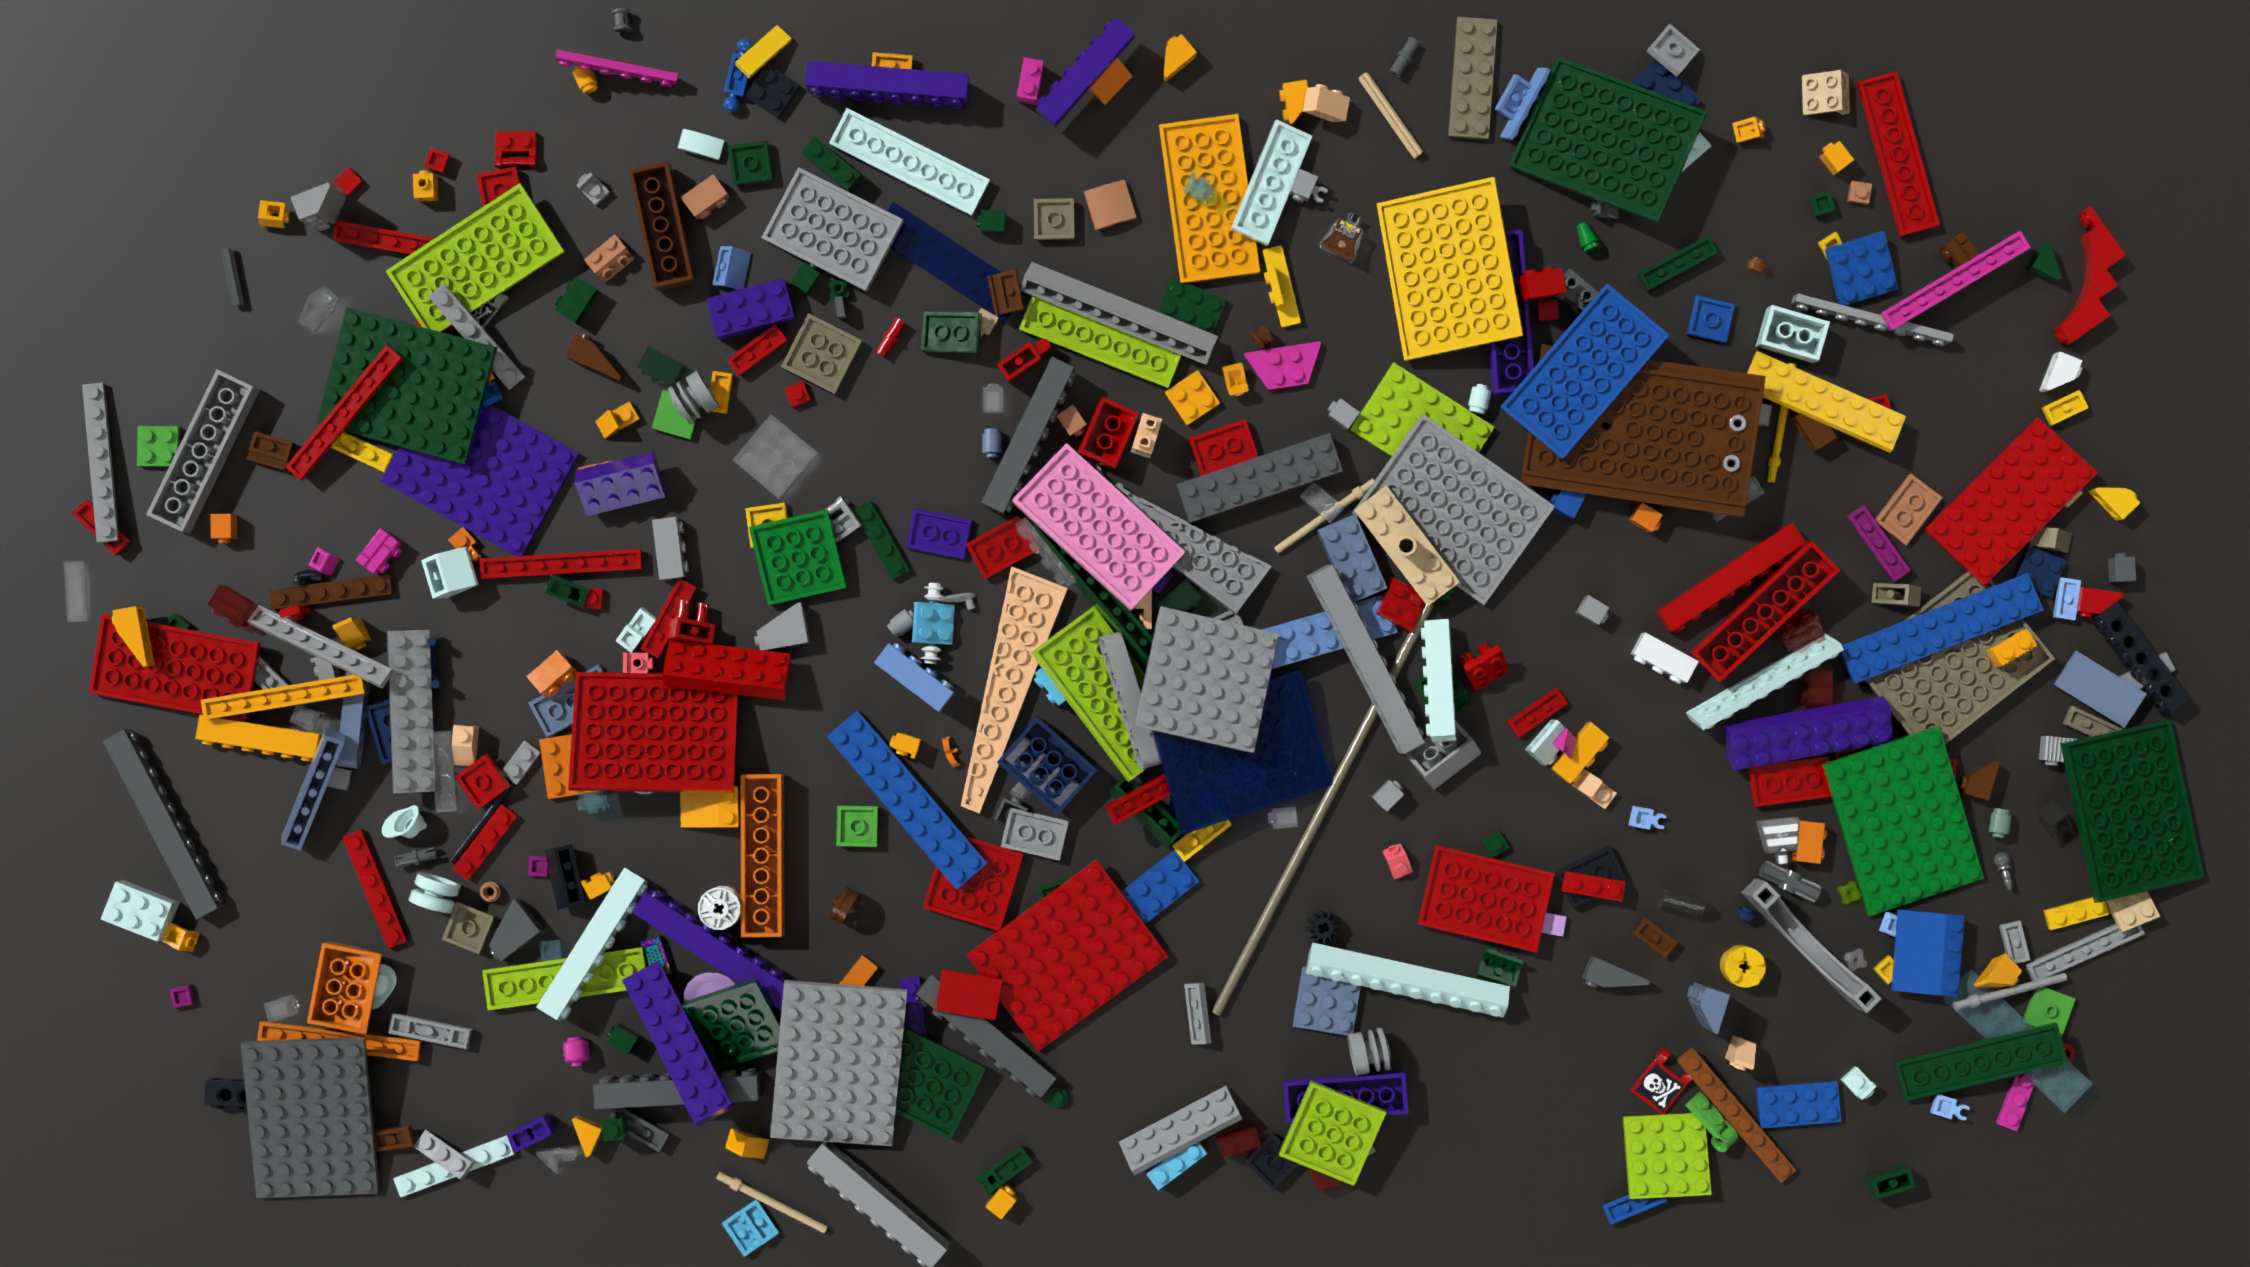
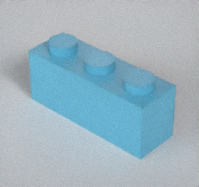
[1146,1141,1207,1190]

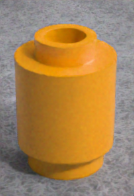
[572,66,599,94]

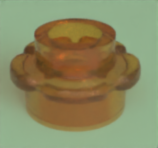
[1747,256,1767,272]

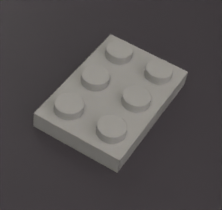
[1001,807,1069,861]

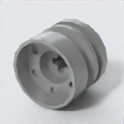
[668,371,720,425]
[1347,1028,1391,1076]

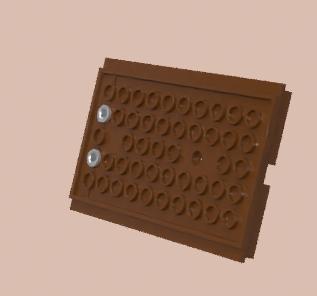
[1521,344,1766,517]

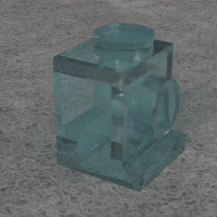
[1183,172,1216,204]
[577,791,609,814]

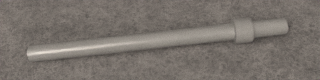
[1953,973,2067,1010]

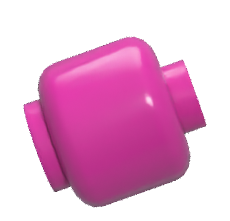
[563,1037,590,1067]

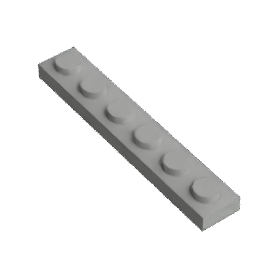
[428,283,525,390]

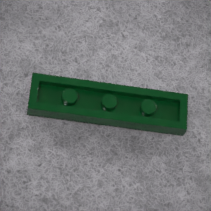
[1637,235,1718,292]
[853,501,910,580]

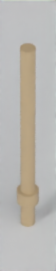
[1274,478,1374,554]
[716,1172,828,1233]

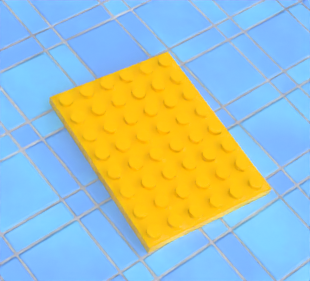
[1377,177,1524,361]

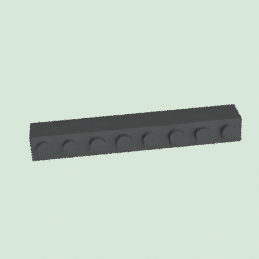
[915,975,1056,1098]

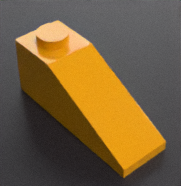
[112,606,155,667]

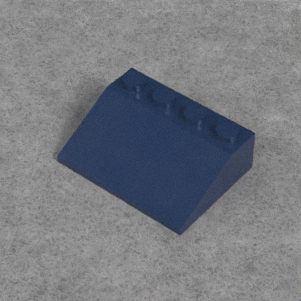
[997,716,1098,816]

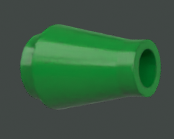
[1576,222,1600,253]

